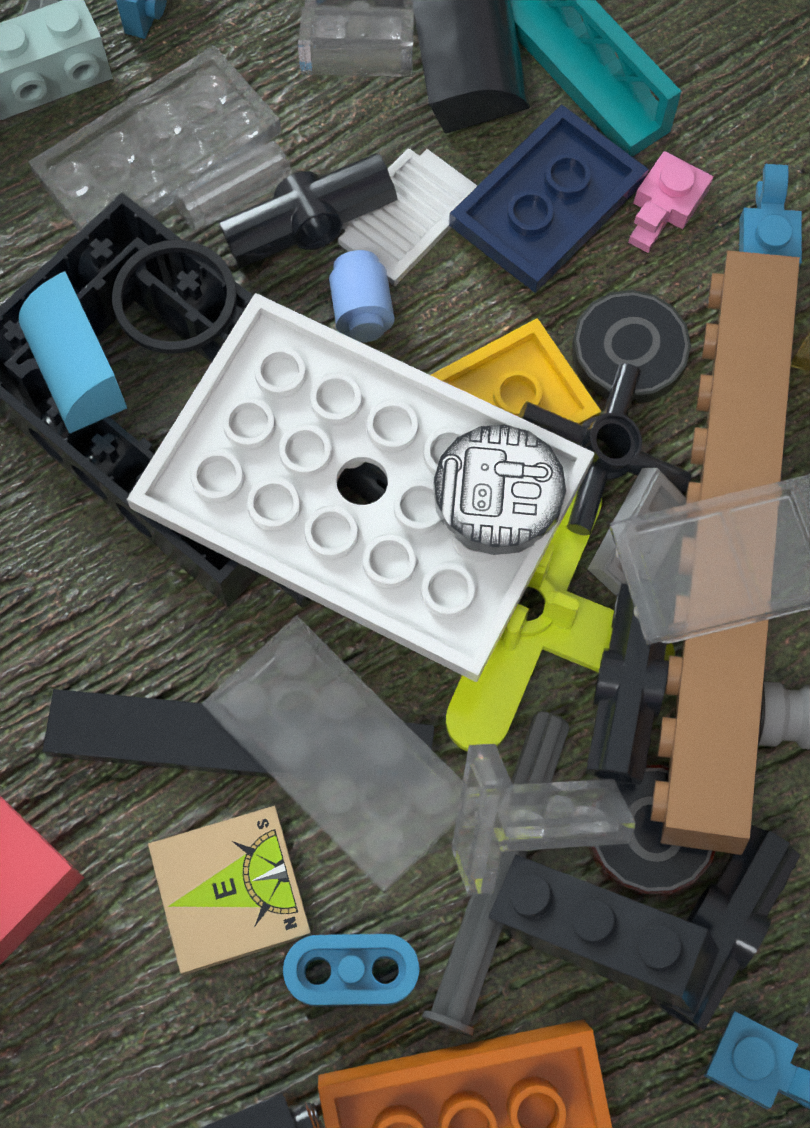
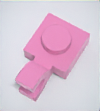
[628,151,714,253]

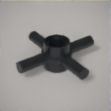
[518,363,691,535]

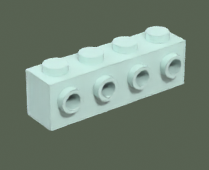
[0,0,113,120]

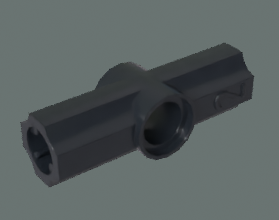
[218,153,398,269]
[585,582,675,785]
[650,825,801,1031]

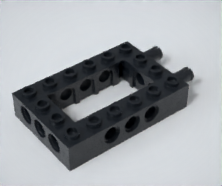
[0,192,388,608]

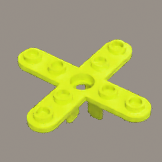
[446,490,675,753]

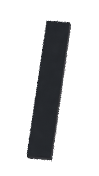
[42,689,434,793]

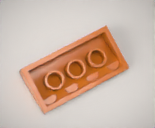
[318,1019,612,1128]

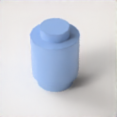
[329,250,394,342]

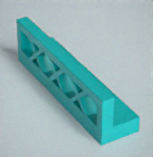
[510,0,682,157]

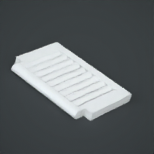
[338,149,477,287]

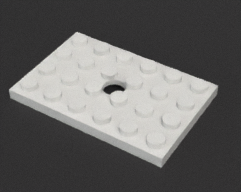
[127,293,595,682]

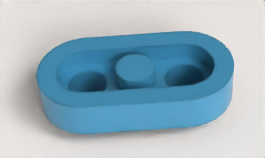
[283,934,419,1007]

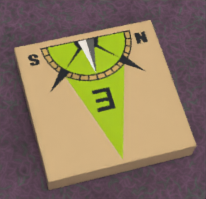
[148,806,312,975]

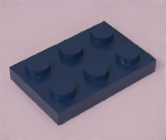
[449,104,649,293]

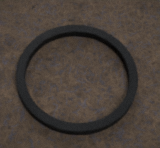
[112,240,237,354]

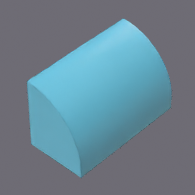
[19,272,127,433]

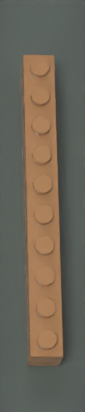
[651,250,800,855]

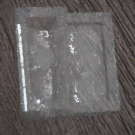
[298,0,415,77]

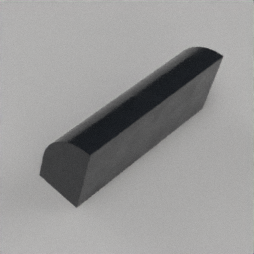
[412,0,530,134]

